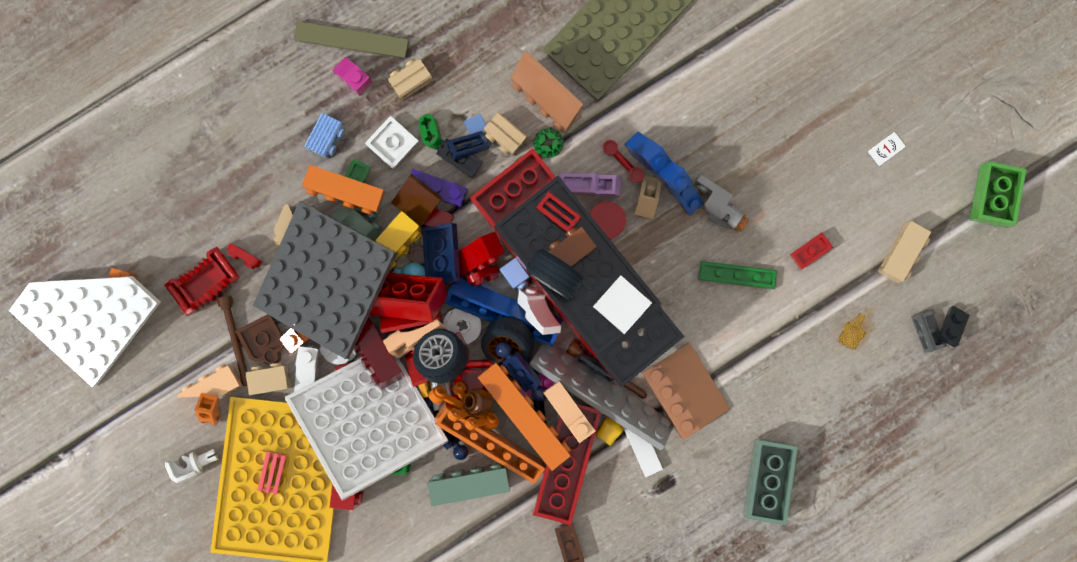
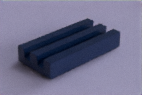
[447,131,490,160]

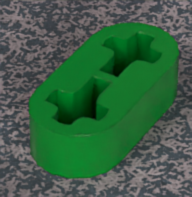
[419,114,442,149]

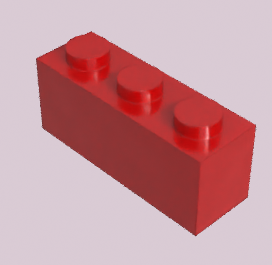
[459,232,505,277]

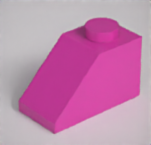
[332,57,373,96]

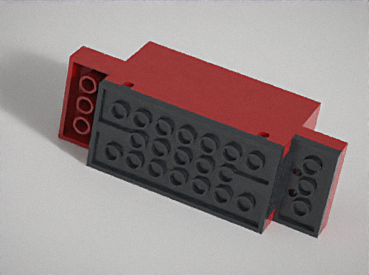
[470,148,685,388]

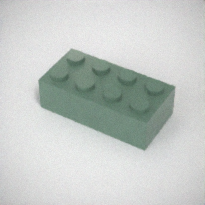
[743,439,798,525]
[427,463,511,506]

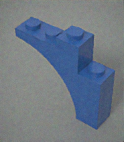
[624,132,704,215]

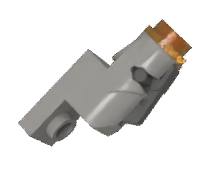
[695,175,749,232]

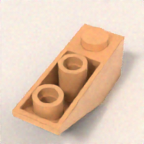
[177,364,243,398]

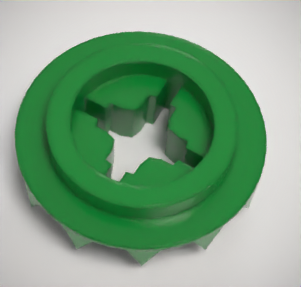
[533,128,564,158]

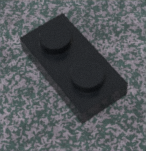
[938,306,970,348]

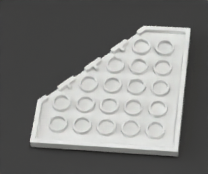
[9,276,161,388]

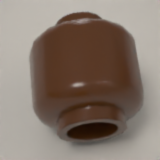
[463,389,493,416]

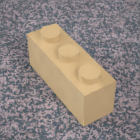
[877,221,931,283]

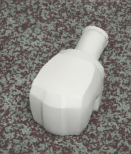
[165,448,219,483]

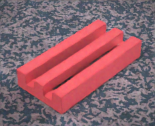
[258,451,287,495]

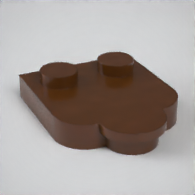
[235,314,285,365]

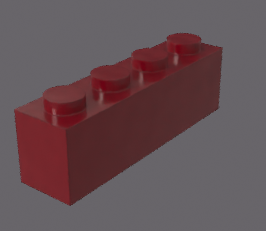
[353,317,402,390]

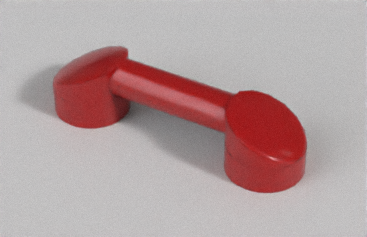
[603,140,644,183]

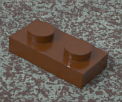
[555,523,584,562]

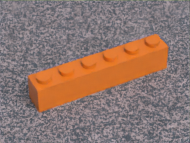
[478,363,571,471]
[435,401,545,484]

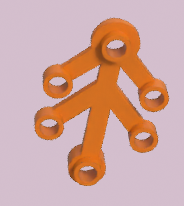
[429,382,499,431]

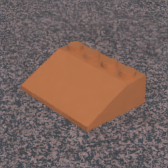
[511,51,583,133]
[641,343,730,440]

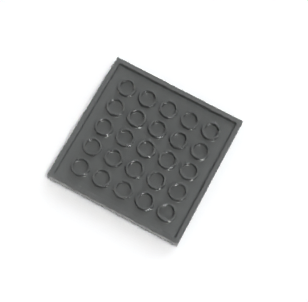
[253,201,397,359]

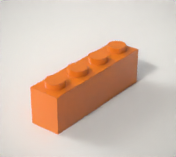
[302,165,386,215]

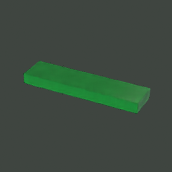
[698,261,777,289]

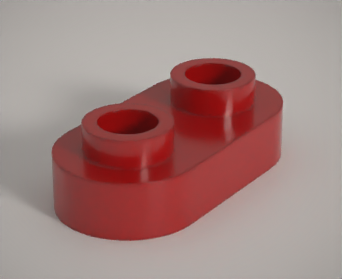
[226,243,263,270]
[466,265,500,287]

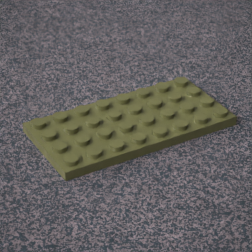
[543,0,693,102]

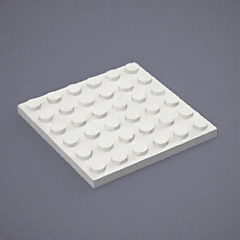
[285,355,448,501]

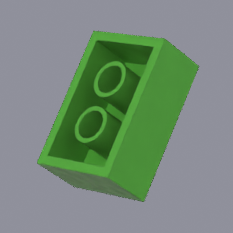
[969,161,1027,228]

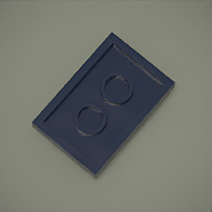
[422,223,461,284]

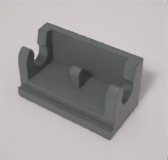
[911,309,947,353]

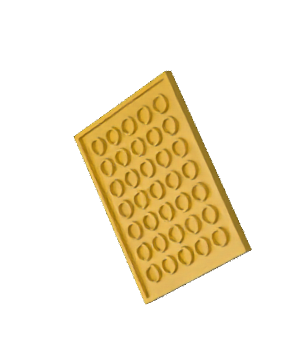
[210,396,335,562]

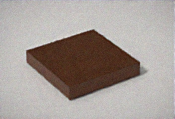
[391,174,443,226]

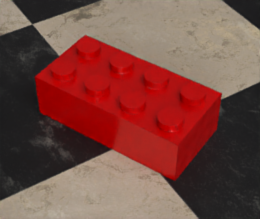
[369,273,447,322]

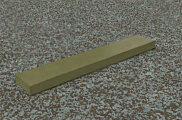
[294,21,409,59]

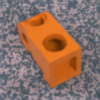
[194,393,220,426]

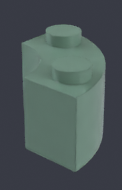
[331,203,382,240]

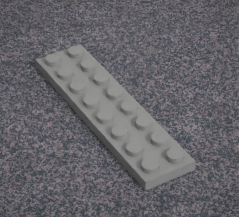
[529,344,674,451]

